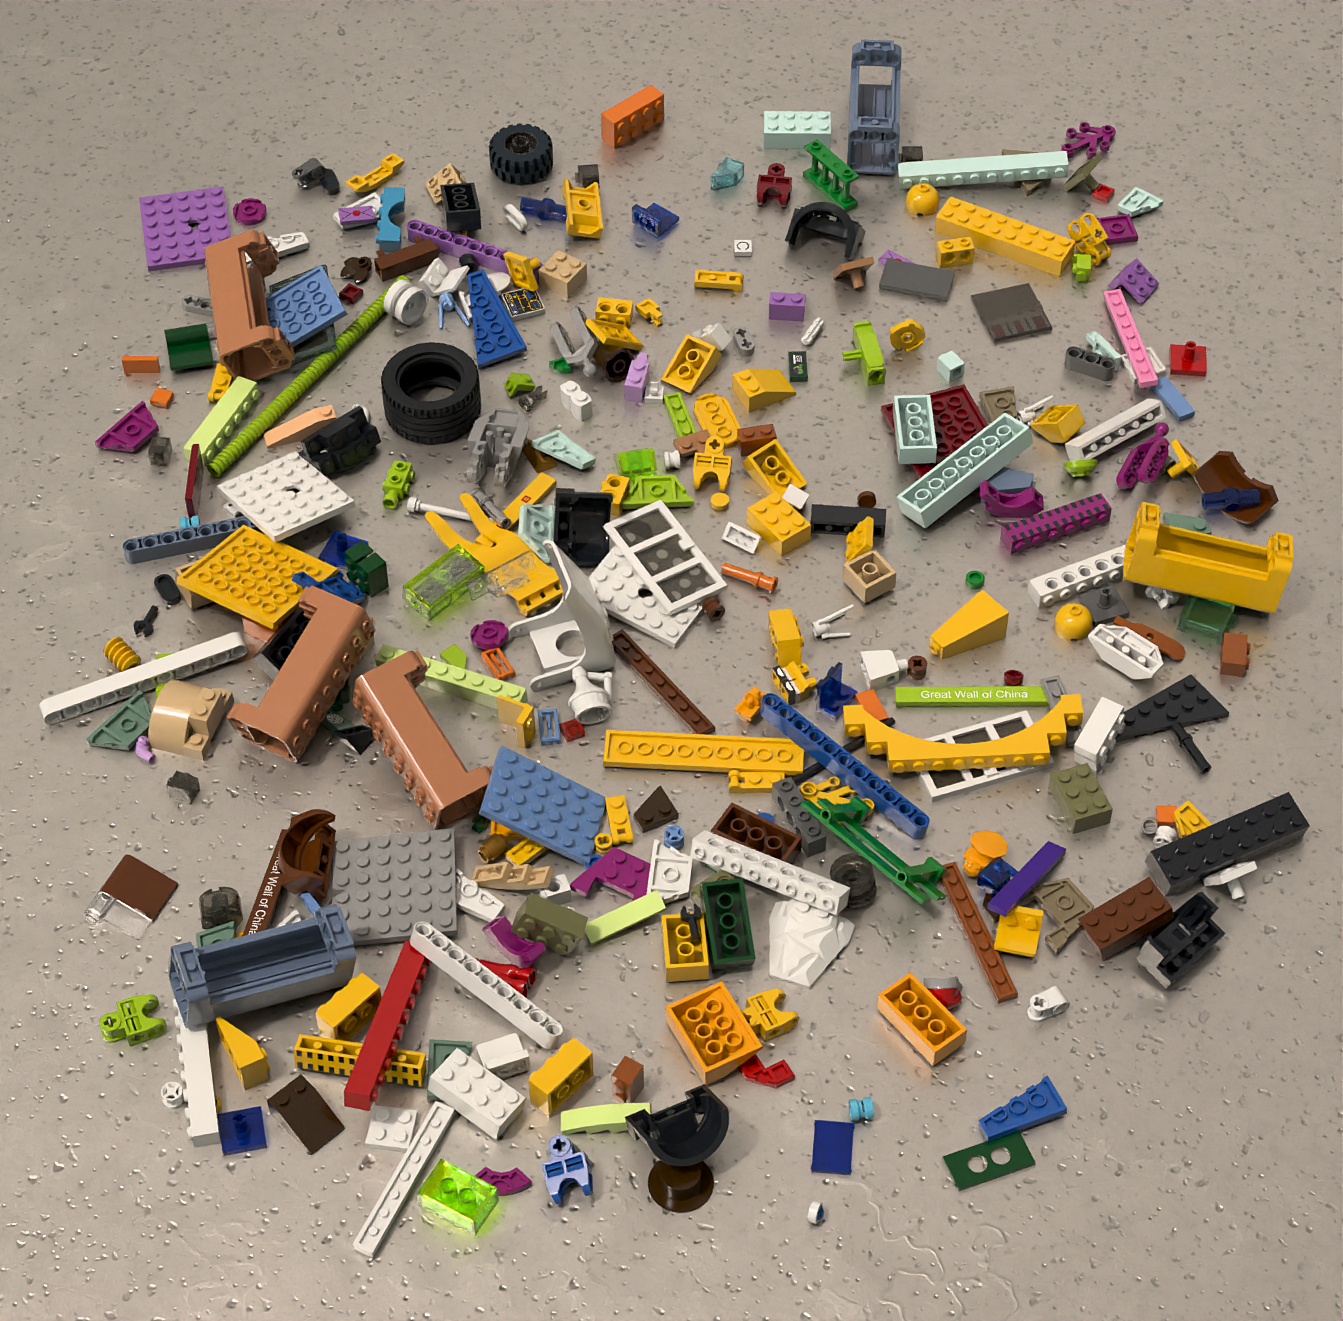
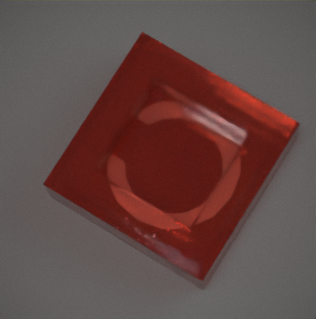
[559,719,585,742]

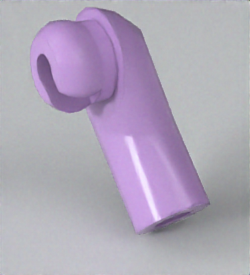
[136,736,156,763]

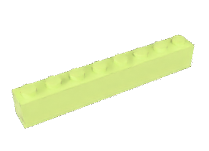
[375,644,528,709]

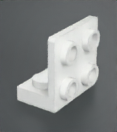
[419,258,470,297]
[476,1033,530,1079]

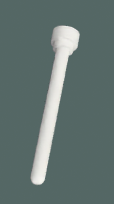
[407,497,494,522]

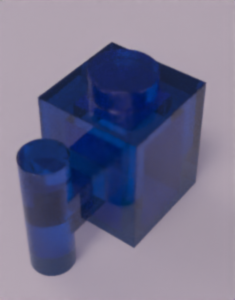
[977,858,1019,897]

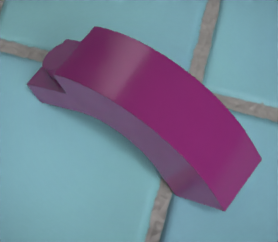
[979,480,1044,518]
[482,916,546,968]

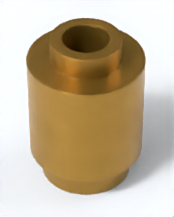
[477,833,508,863]

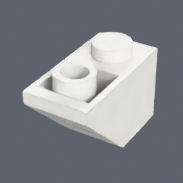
[692,323,732,351]

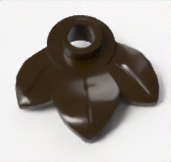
[340,257,372,285]

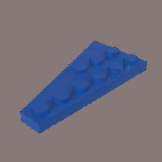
[467,269,527,369]

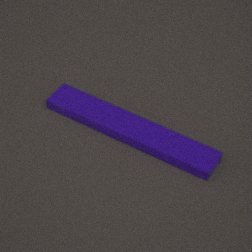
[987,841,1066,917]

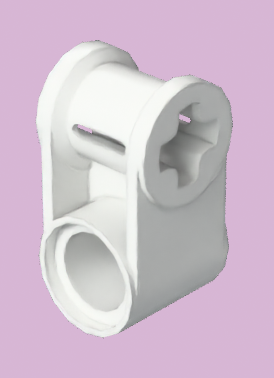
[1027,986,1070,1022]

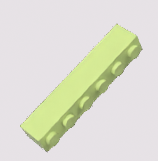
[183,376,259,467]

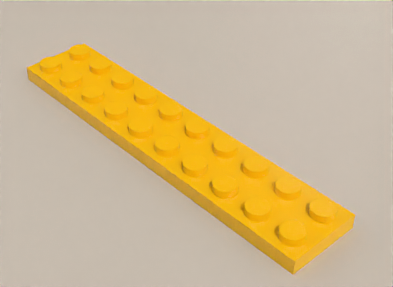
[603,730,804,776]

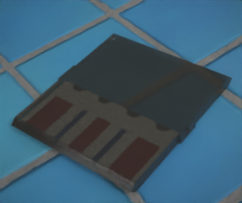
[971,283,1053,342]

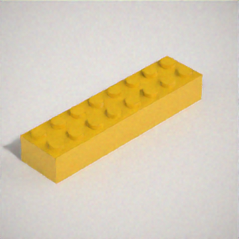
[935,196,1076,277]

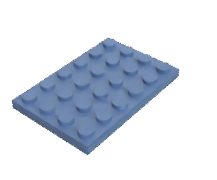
[265,265,348,347]
[479,746,606,866]

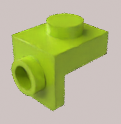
[504,372,536,397]

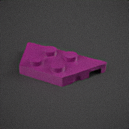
[95,401,159,452]

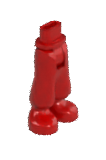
[475,958,537,998]

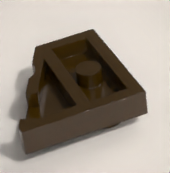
[633,786,679,833]

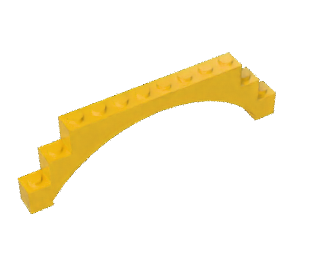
[843,694,1083,773]

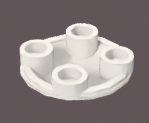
[487,272,512,296]

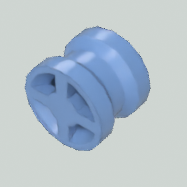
[664,825,684,850]

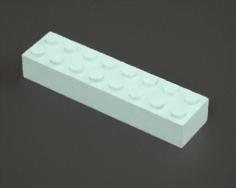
[897,413,1033,528]

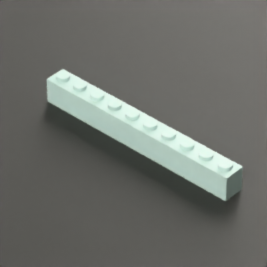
[898,151,1068,189]

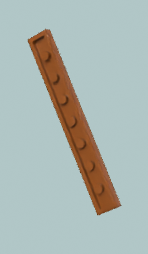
[940,862,1018,1003]

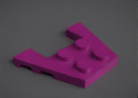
[570,847,651,923]

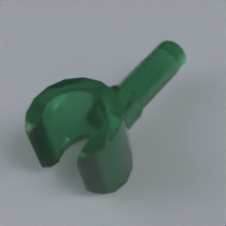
[472,815,486,833]

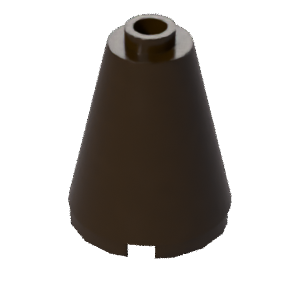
[592,341,634,382]

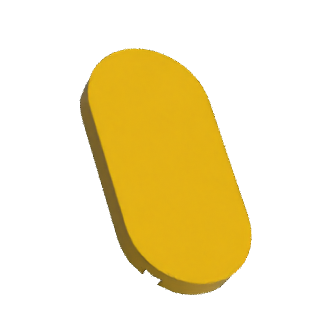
[693,393,741,449]

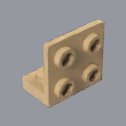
[425,163,467,205]

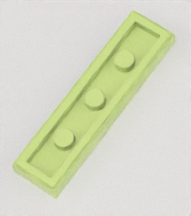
[584,890,666,945]

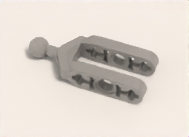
[550,305,598,377]

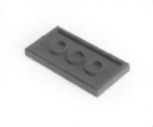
[879,258,955,301]

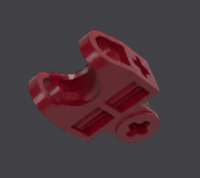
[757,163,792,207]

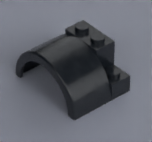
[553,488,613,566]
[625,1084,729,1167]

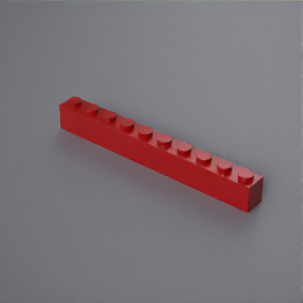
[344,940,432,1111]

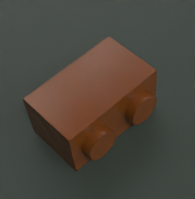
[737,424,777,457]
[1220,632,1251,677]
[611,1056,644,1104]

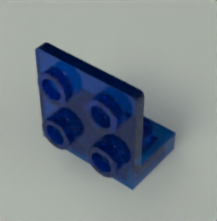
[632,203,679,237]
[815,662,858,721]

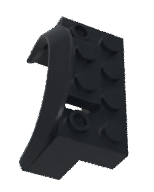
[785,202,866,261]
[1136,892,1226,989]

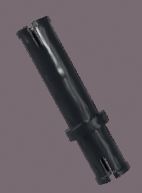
[1169,721,1212,774]

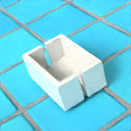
[1074,697,1126,771]

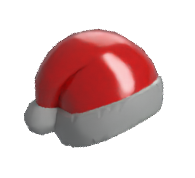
[924,976,963,1009]

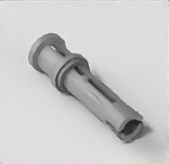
[470,488,511,529]

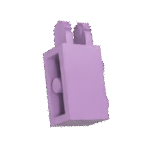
[624,352,650,403]

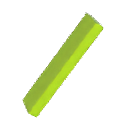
[663,392,696,438]

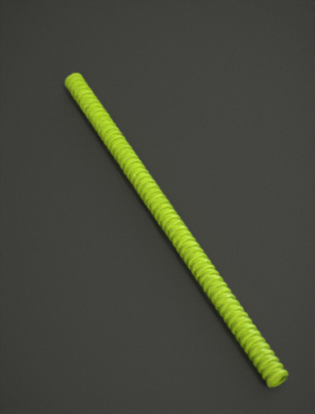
[207,275,410,477]

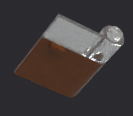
[84,854,178,941]

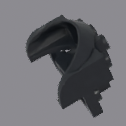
[299,406,381,477]

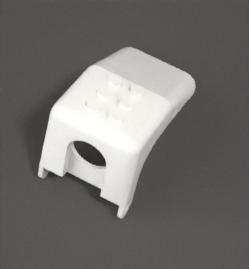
[509,540,616,691]

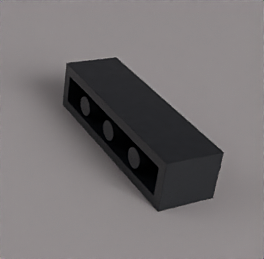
[810,504,886,538]

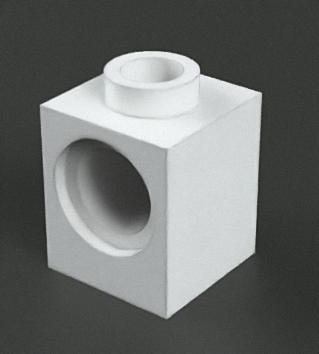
[539,873,572,905]

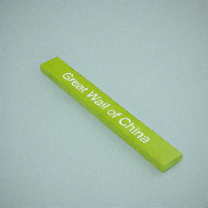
[895,686,1049,706]

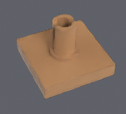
[832,256,875,290]

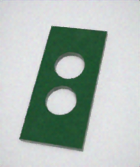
[942,1131,1036,1191]

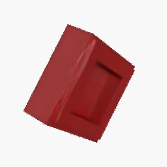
[1092,183,1115,203]

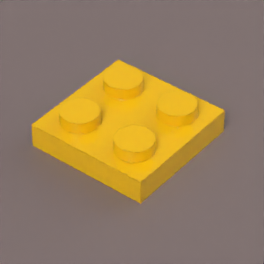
[845,516,874,563]

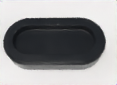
[319,168,340,195]
[154,574,181,605]

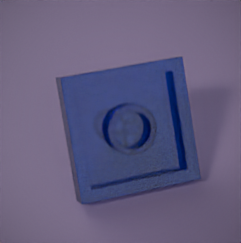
[318,531,369,571]
[218,1106,267,1156]

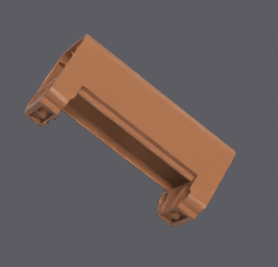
[204,230,295,381]
[226,586,376,763]
[352,651,493,830]

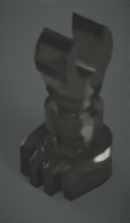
[518,386,548,412]

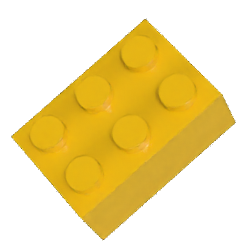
[746,492,811,557]
[662,912,709,982]
[316,972,382,1041]
[528,1037,594,1117]

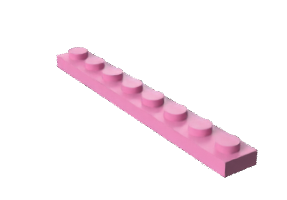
[1103,289,1158,388]

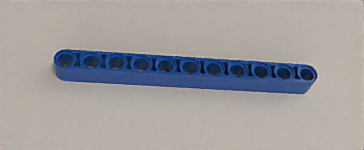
[760,693,930,839]

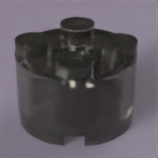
[199,887,243,930]

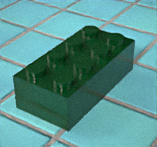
[699,878,756,970]

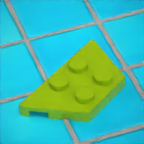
[622,475,694,509]

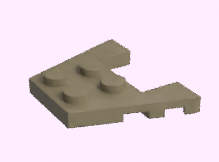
[1017,878,1094,953]

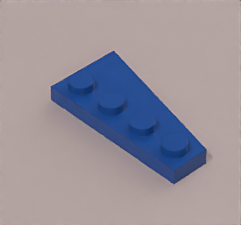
[978,1075,1067,1142]

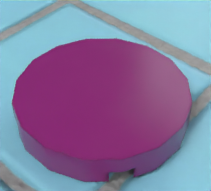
[233,198,267,226]
[470,620,509,649]

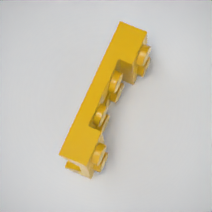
[562,178,603,239]

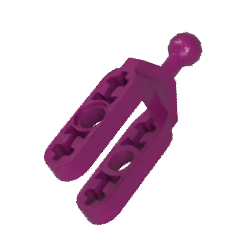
[1116,422,1170,490]

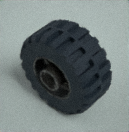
[489,123,553,185]

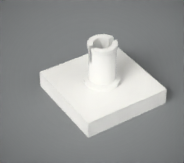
[1202,861,1257,899]

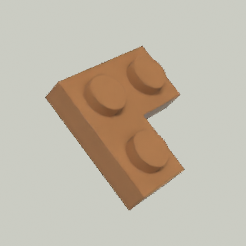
[673,429,716,458]

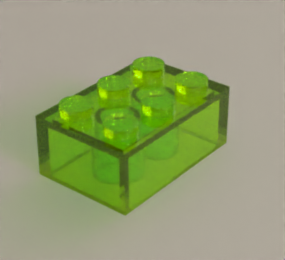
[417,1159,499,1236]

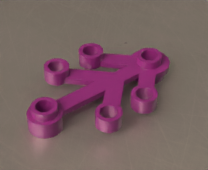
[1061,122,1116,158]

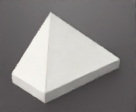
[722,522,762,554]

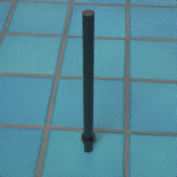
[792,717,895,785]

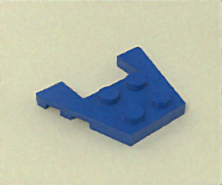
[292,562,366,604]

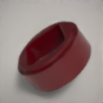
[1004,670,1024,686]

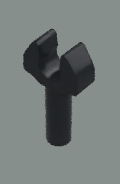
[134,605,158,637]
[680,904,702,941]

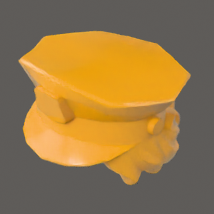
[963,830,1008,877]

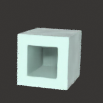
[936,350,965,382]

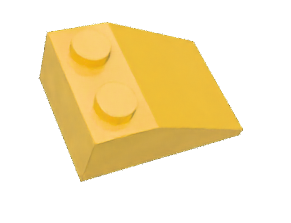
[661,334,722,394]
[732,369,796,412]
[742,439,807,497]
[215,1016,270,1090]

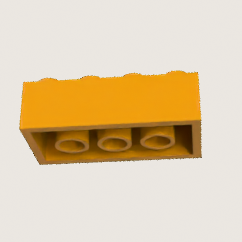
[877,972,967,1066]

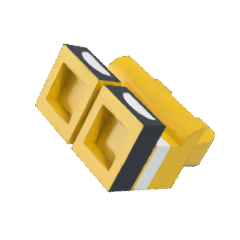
[772,661,817,705]

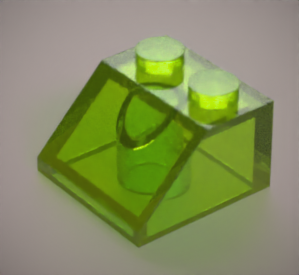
[613,448,657,478]

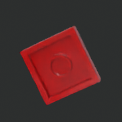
[1169,341,1207,377]

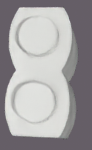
[560,380,592,422]

